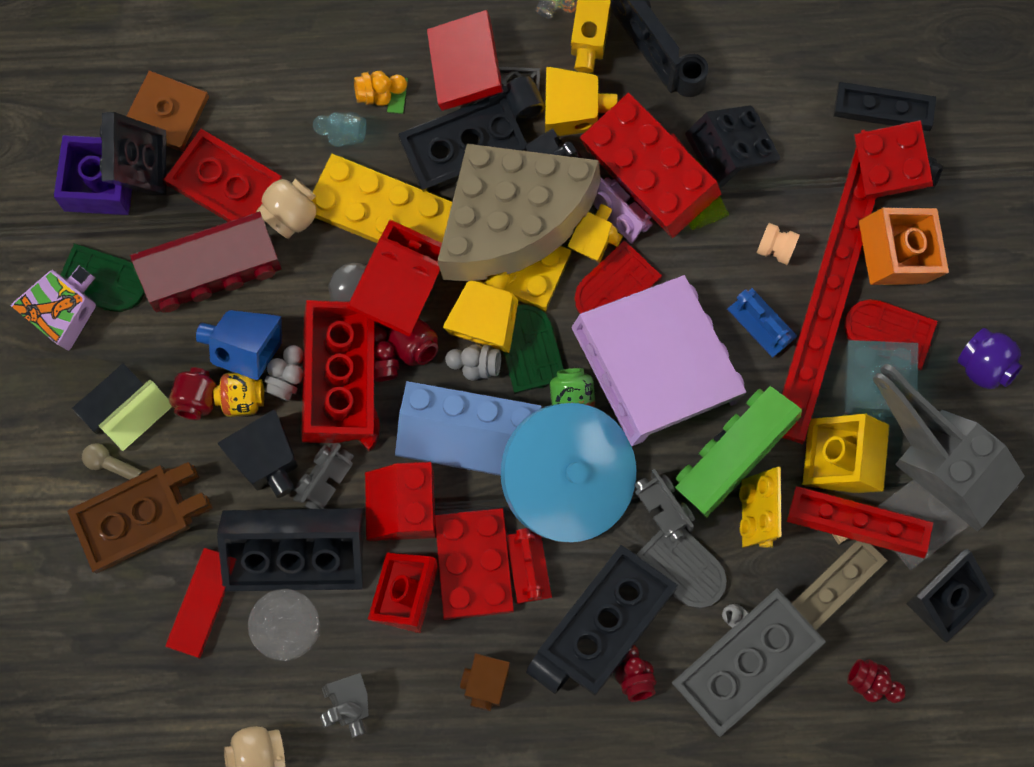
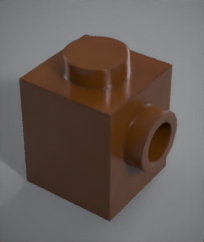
[460,653,510,711]

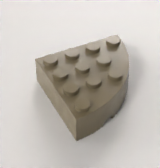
[438,144,601,281]

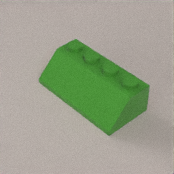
[675,386,802,518]

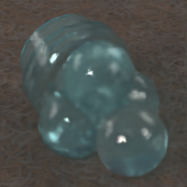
[313,112,367,147]

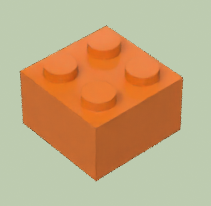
[859,208,949,285]

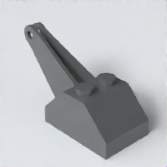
[873,364,1025,532]

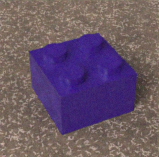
[54,135,132,215]

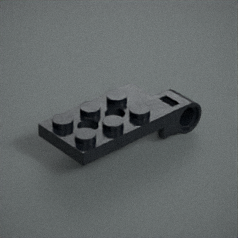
[398,76,545,192]

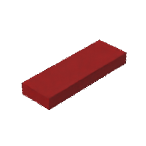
[165,548,237,659]

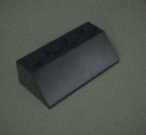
[217,508,363,591]

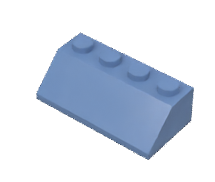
[395,381,541,476]

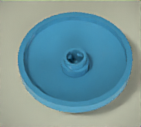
[501,403,636,542]

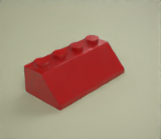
[302,300,374,443]

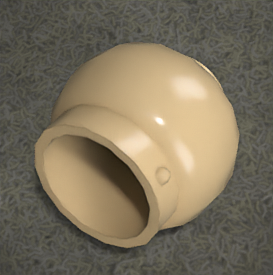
[256,178,316,239]
[224,726,285,767]

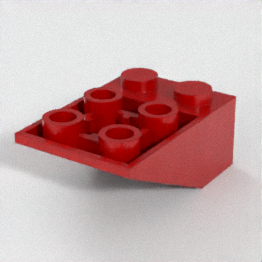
[347,219,442,337]

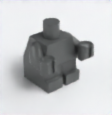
[320,673,369,738]

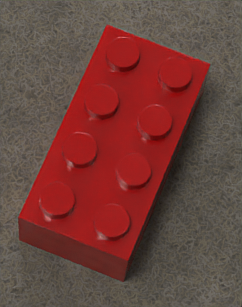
[580,92,721,239]

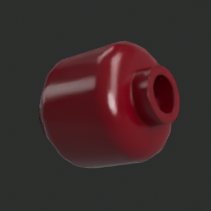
[388,317,438,366]
[169,367,217,420]

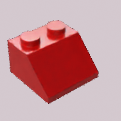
[365,462,436,541]

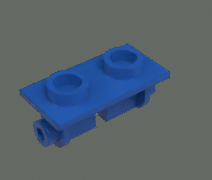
[727,288,797,358]

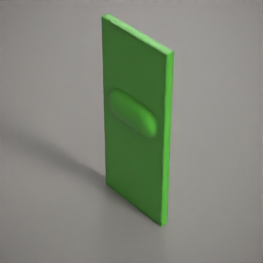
[387,78,408,114]

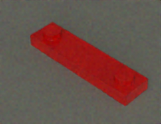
[787,486,934,559]

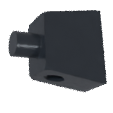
[218,410,298,498]

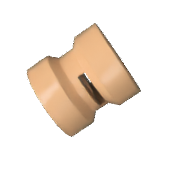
[757,223,800,265]

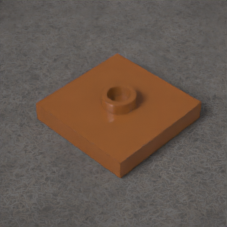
[127,71,209,152]

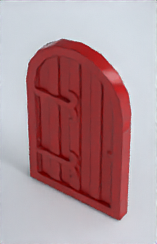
[574,240,662,314]
[844,299,938,371]

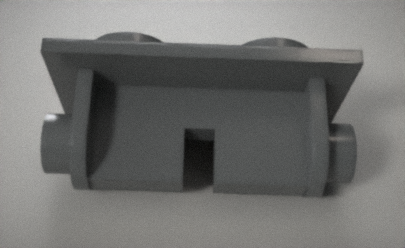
[293,443,354,509]
[634,469,695,542]

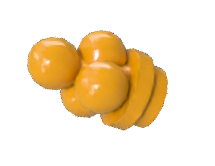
[354,71,407,106]

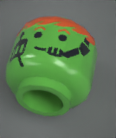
[550,368,596,407]

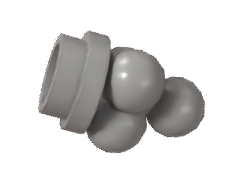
[445,344,501,381]
[264,345,304,401]

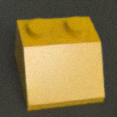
[802,414,889,493]

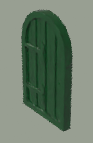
[61,243,145,312]
[503,305,564,394]

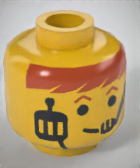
[213,373,264,417]

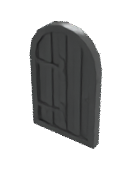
[636,529,727,609]

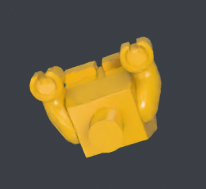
[568,204,623,263]

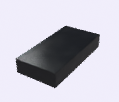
[72,363,143,435]

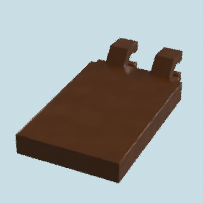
[67,462,213,574]

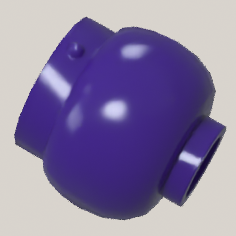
[958,328,1023,389]

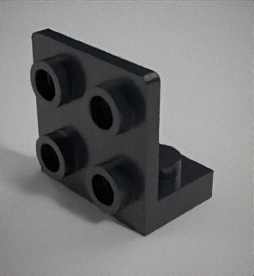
[685,105,780,187]

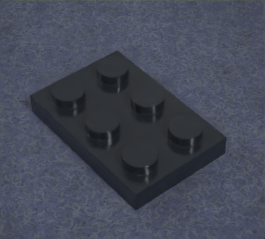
[100,112,166,195]

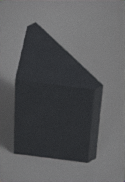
[906,548,994,643]

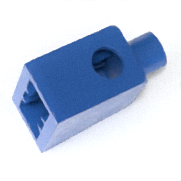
[196,310,282,380]

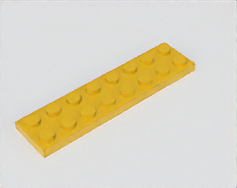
[312,154,571,312]

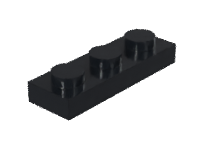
[833,82,936,131]

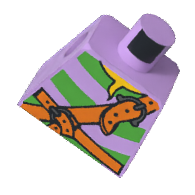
[11,265,96,351]

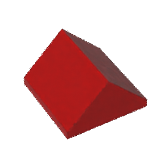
[368,553,439,634]

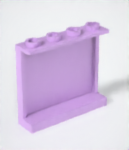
[571,275,746,446]

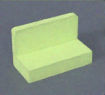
[98,380,172,451]

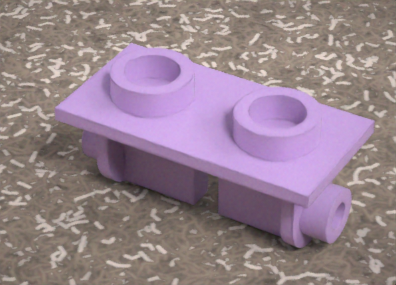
[593,177,653,244]

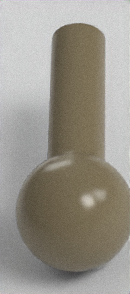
[82,443,144,480]

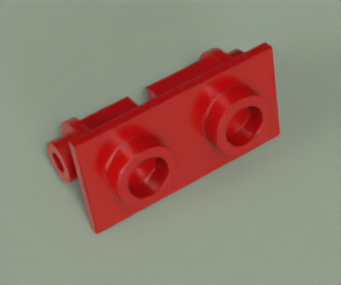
[506,528,552,604]

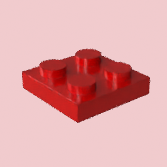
[854,120,933,200]

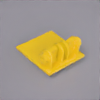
[739,467,781,548]

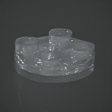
[248,589,320,661]

